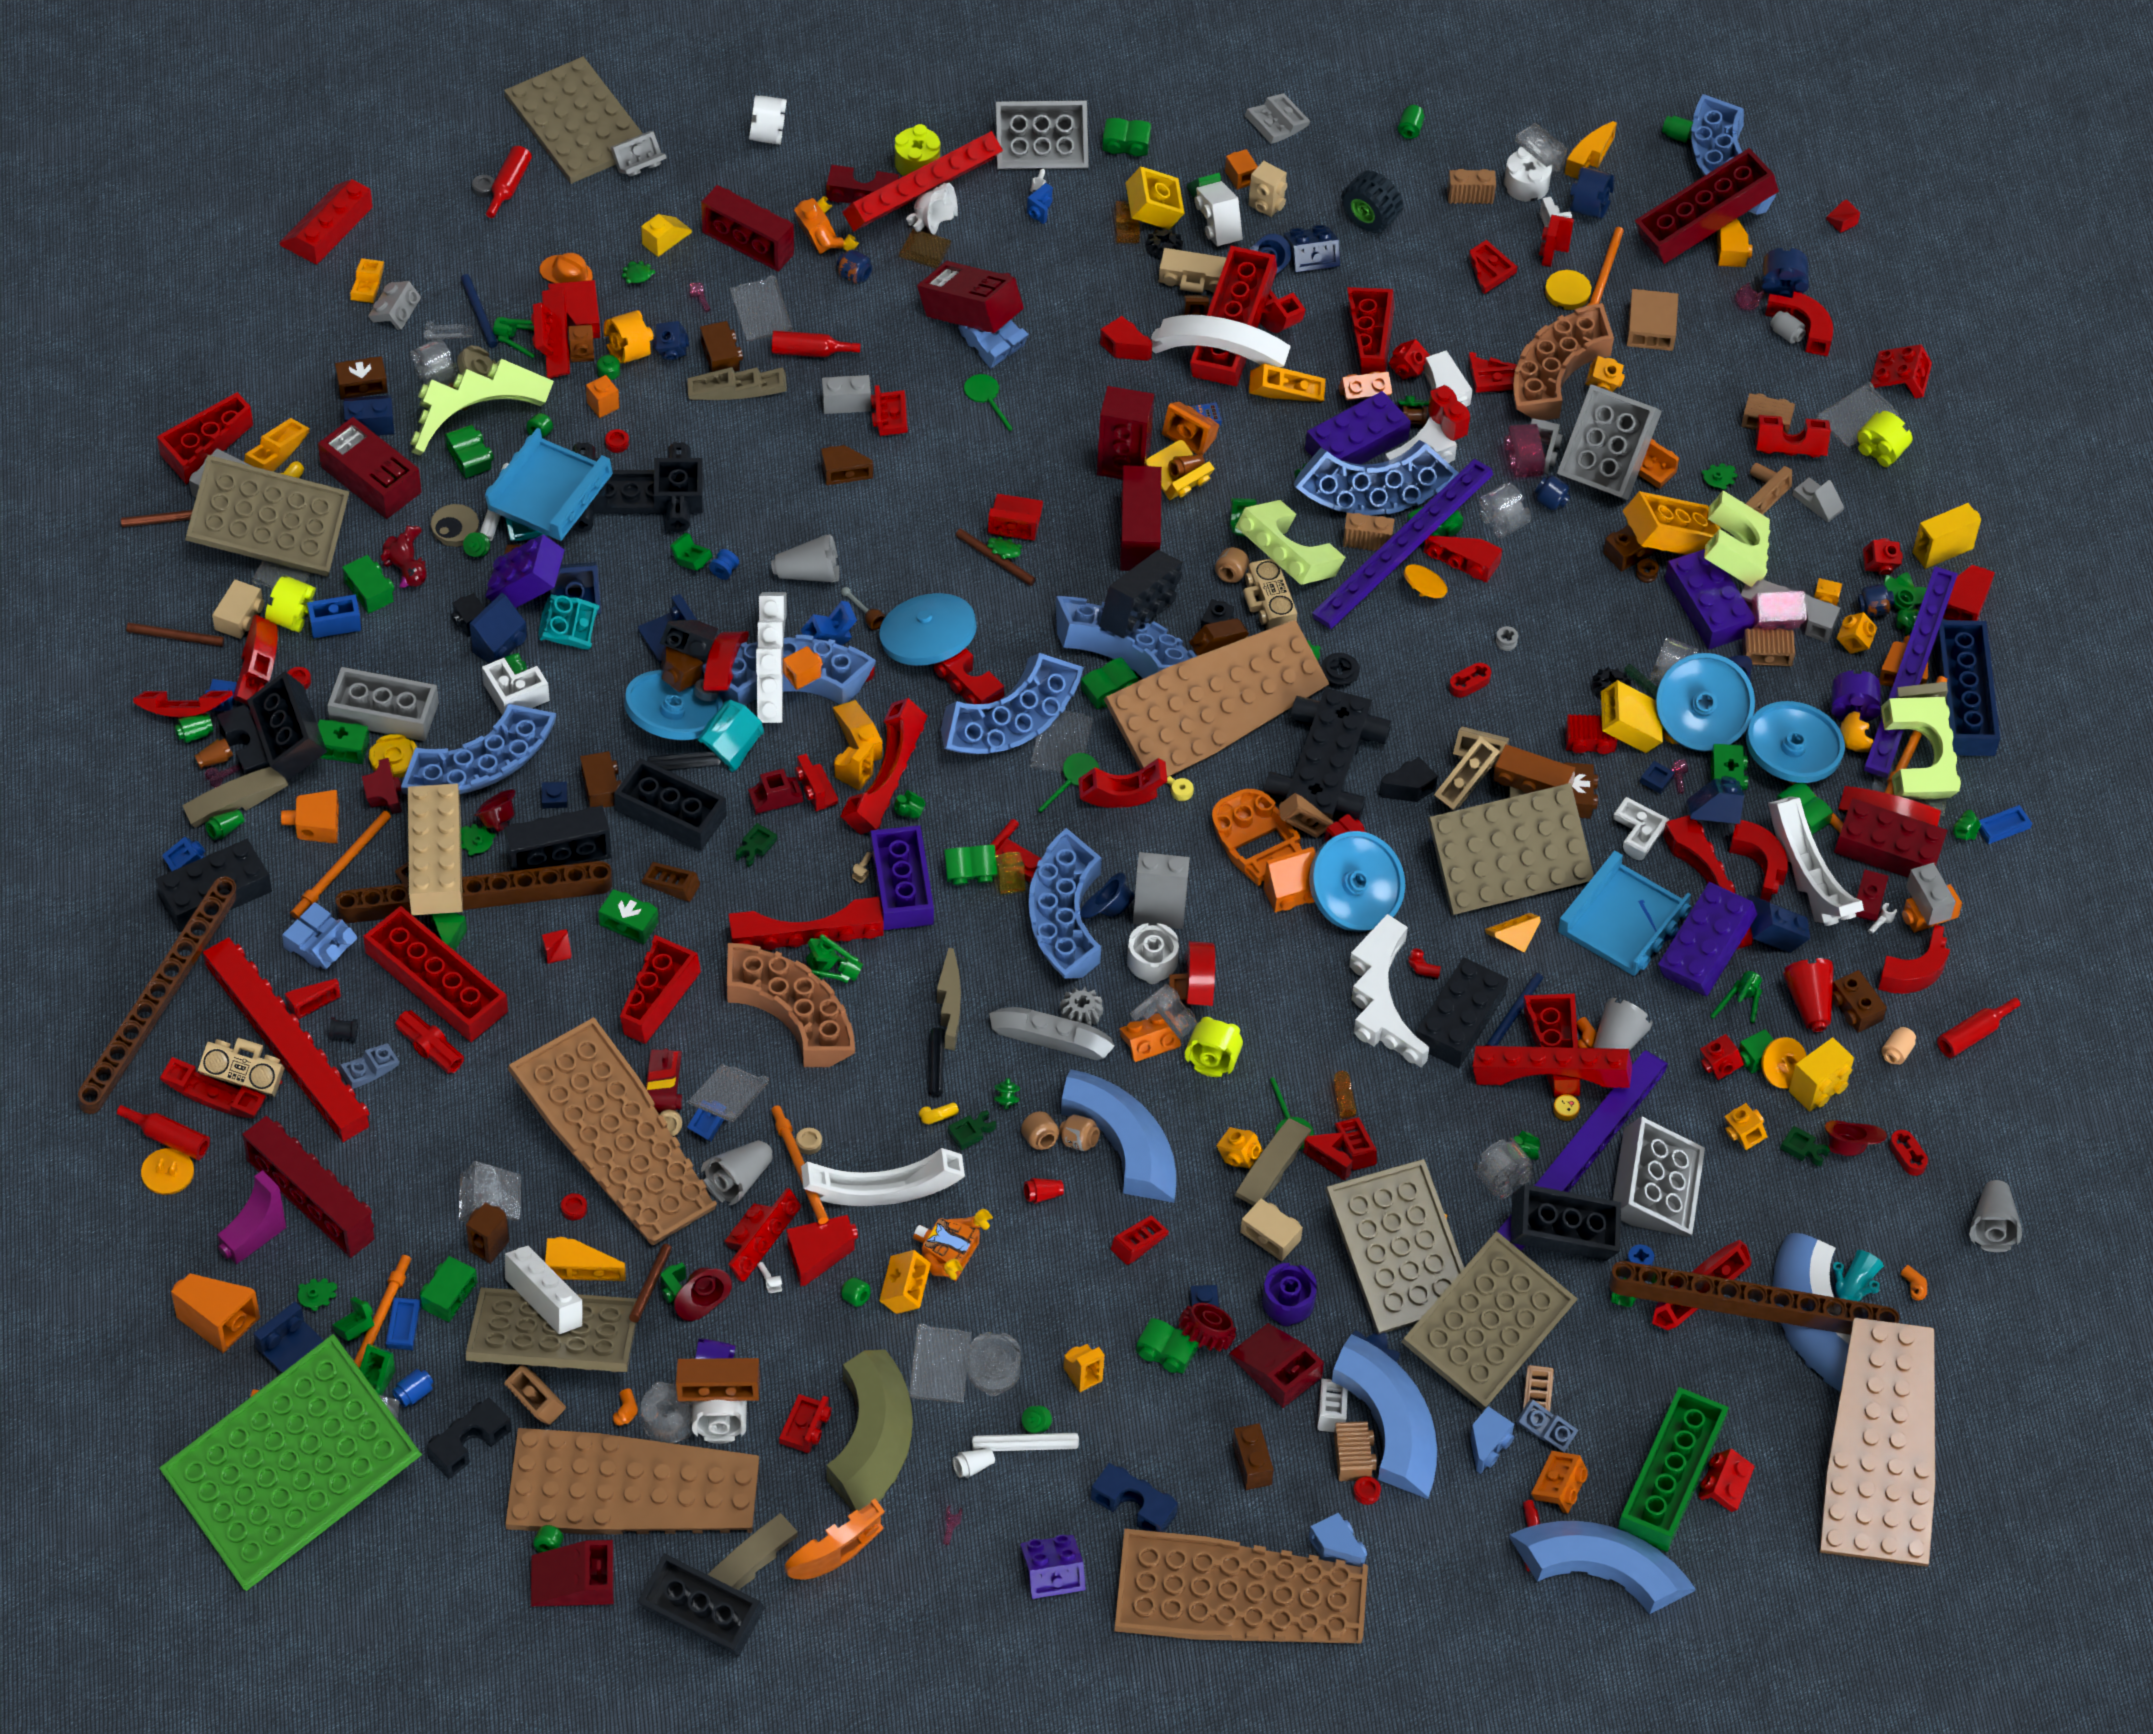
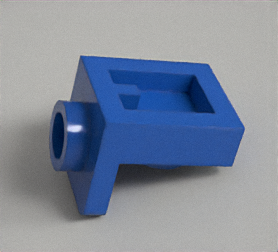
[1027,183,1053,224]
[205,679,237,711]
[162,837,206,871]
[687,1101,731,1141]

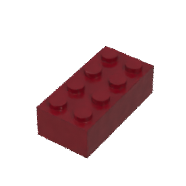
[701,185,794,272]
[1834,798,1948,878]

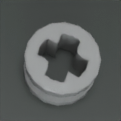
[1496,626,1518,651]

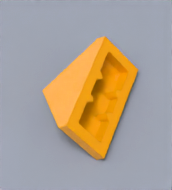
[1485,913,1541,953]

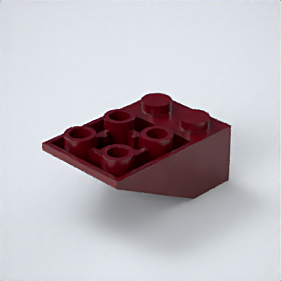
[1229,1323,1324,1408]
[531,1540,614,1607]

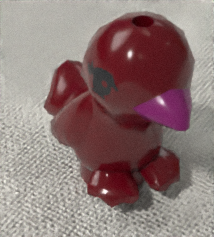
[381,525,427,588]

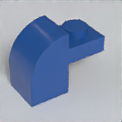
[801,601,857,646]

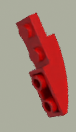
[233,615,278,706]

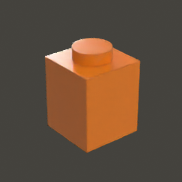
[1225,149,1258,190]
[586,375,619,418]
[783,646,823,690]

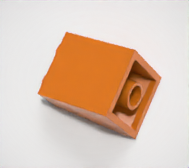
[171,1273,260,1353]

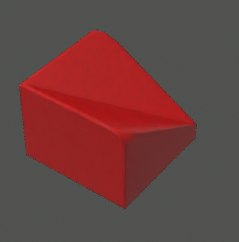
[1826,199,1860,233]
[542,929,572,964]

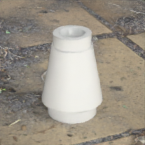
[953,1448,995,1478]

